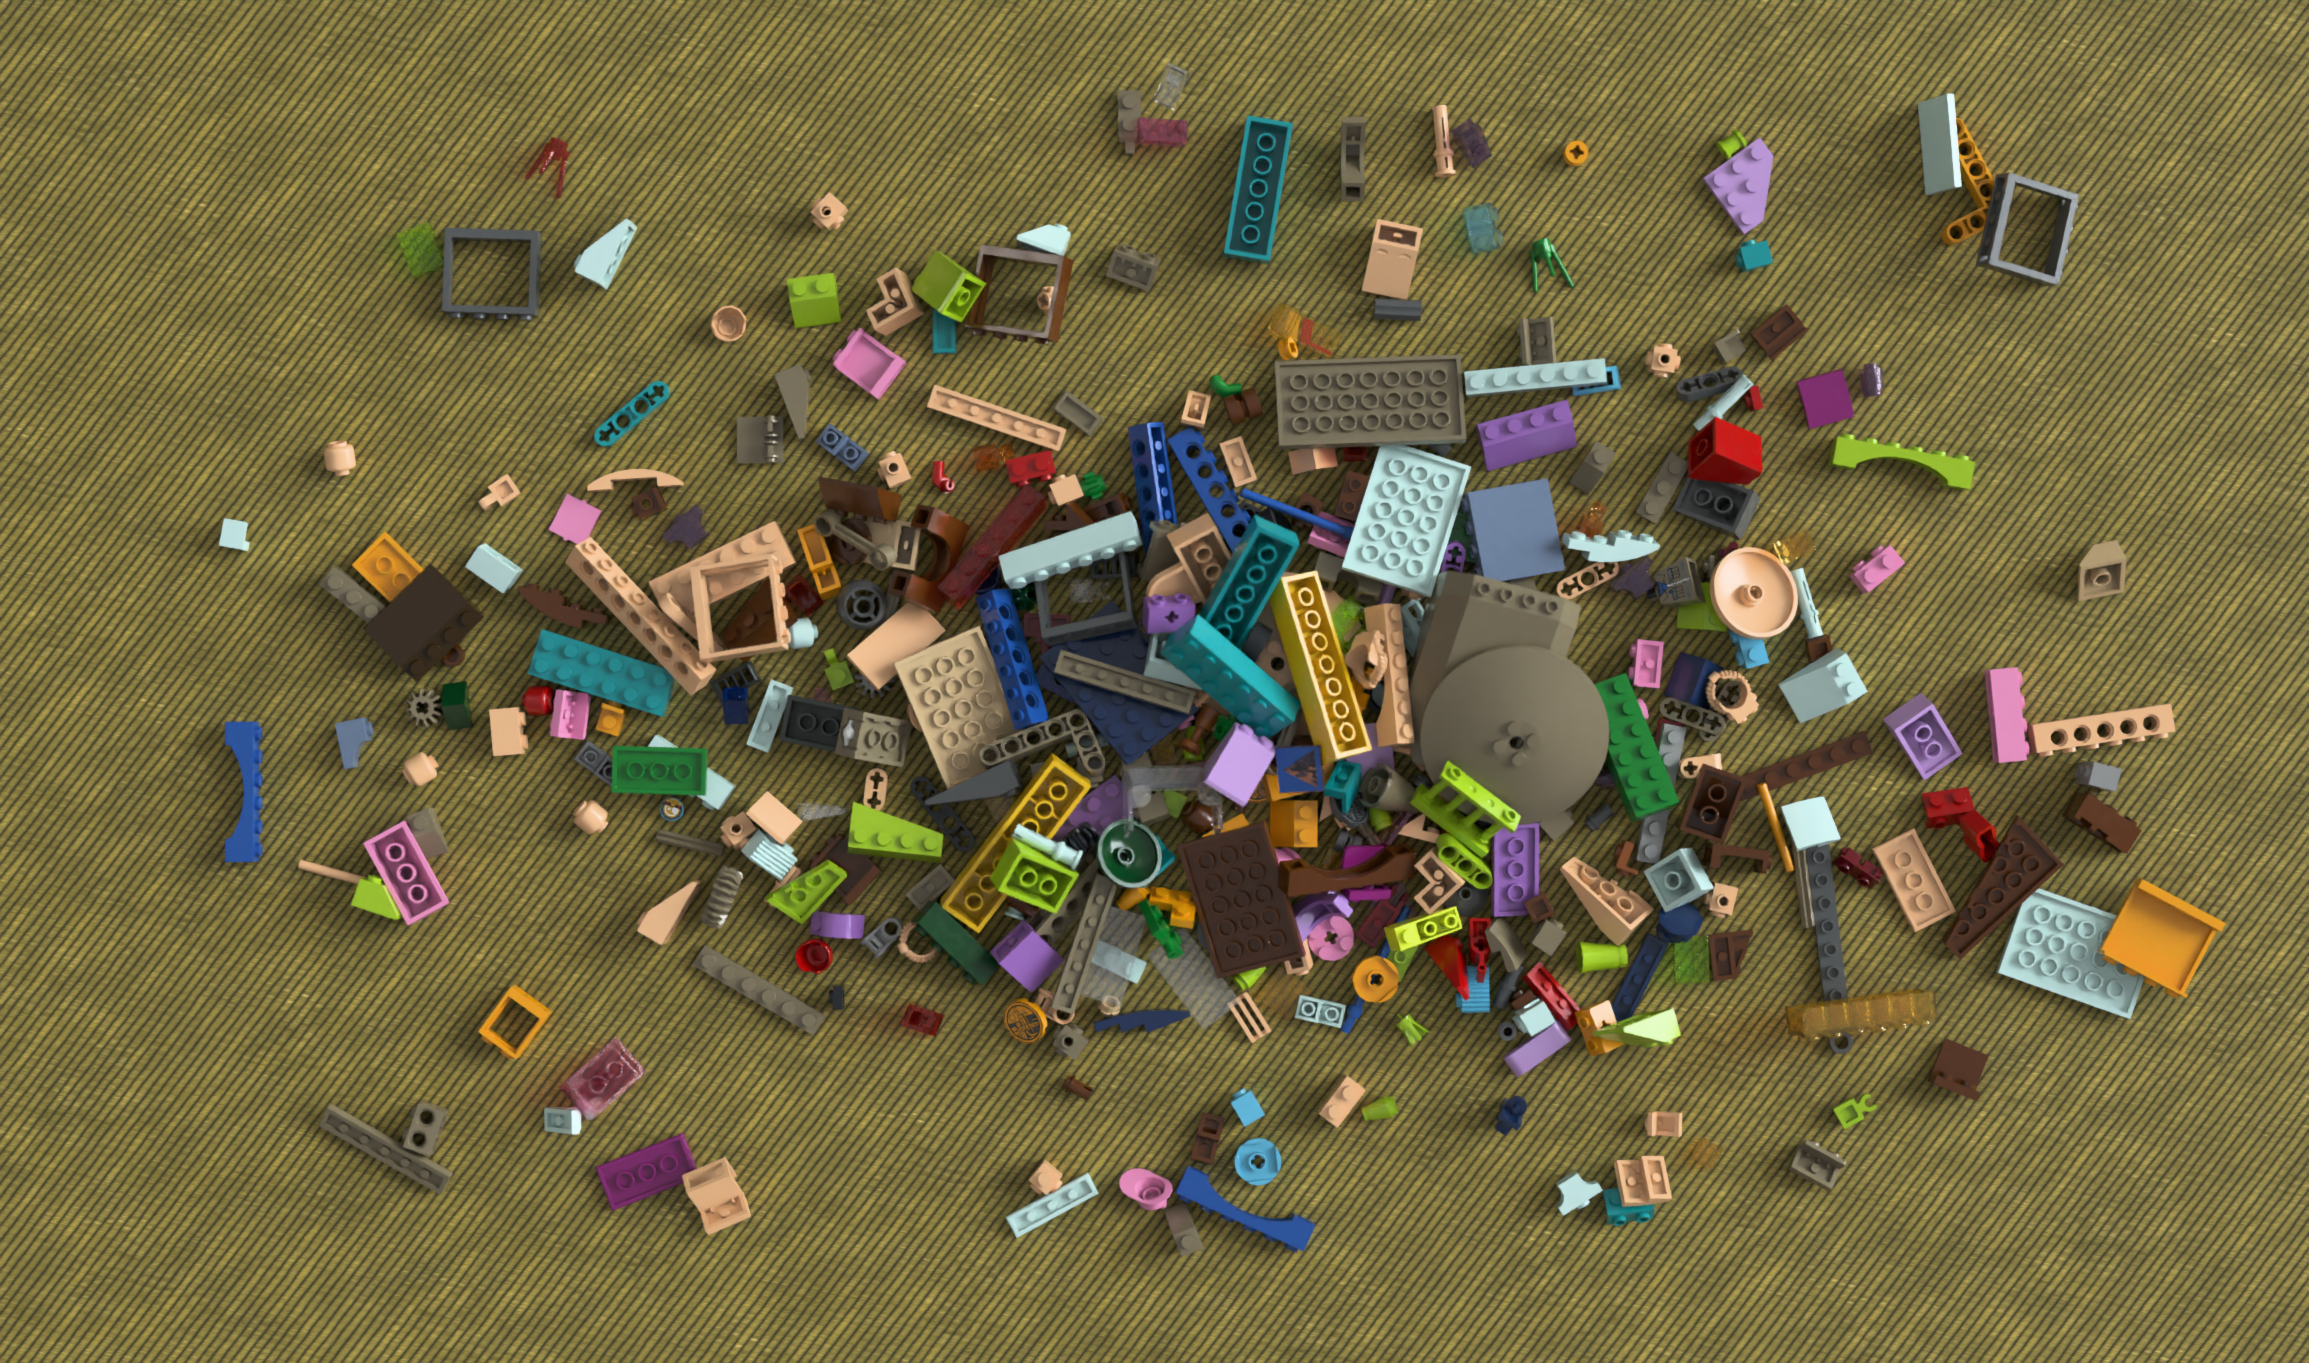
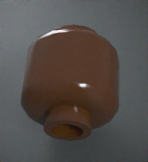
[1180,800,1215,834]

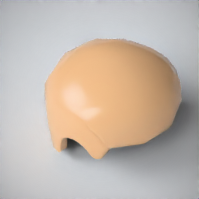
[711,306,746,342]

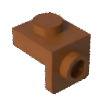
[1613,840,1639,878]

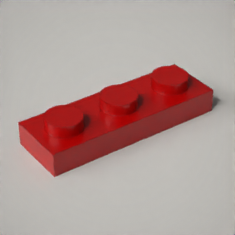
[1522,961,1580,1031]

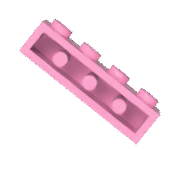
[1984,667,2029,763]

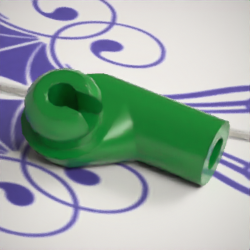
[1209,375,1242,397]

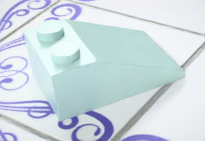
[574,219,637,290]
[1778,648,1868,723]

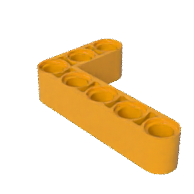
[1941,118,1994,246]

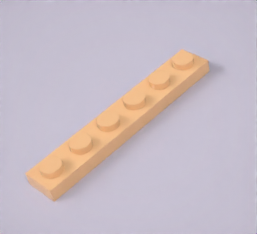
[927,385,1067,452]

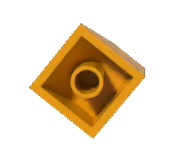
[1270,800,1318,847]

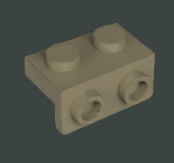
[1517,317,1557,366]
[1788,1140,1846,1191]

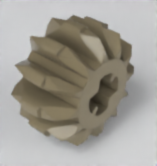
[404,688,444,728]

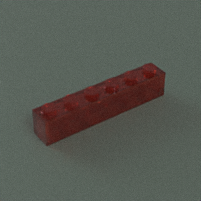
[937,483,1047,611]

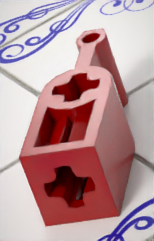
[1467,918,1491,983]

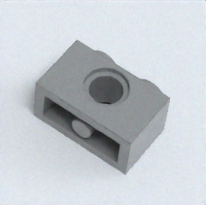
[2075,762,2122,792]

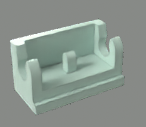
[465,543,523,593]

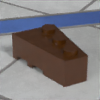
[722,577,798,663]
[2062,791,2142,854]

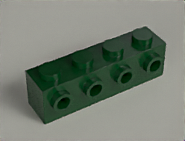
[910,901,1000,985]

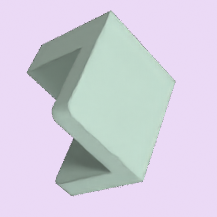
[219,518,250,551]

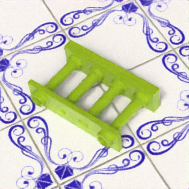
[1410,761,1521,858]

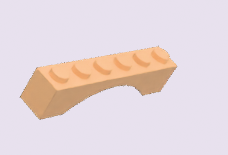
[1364,604,1415,747]

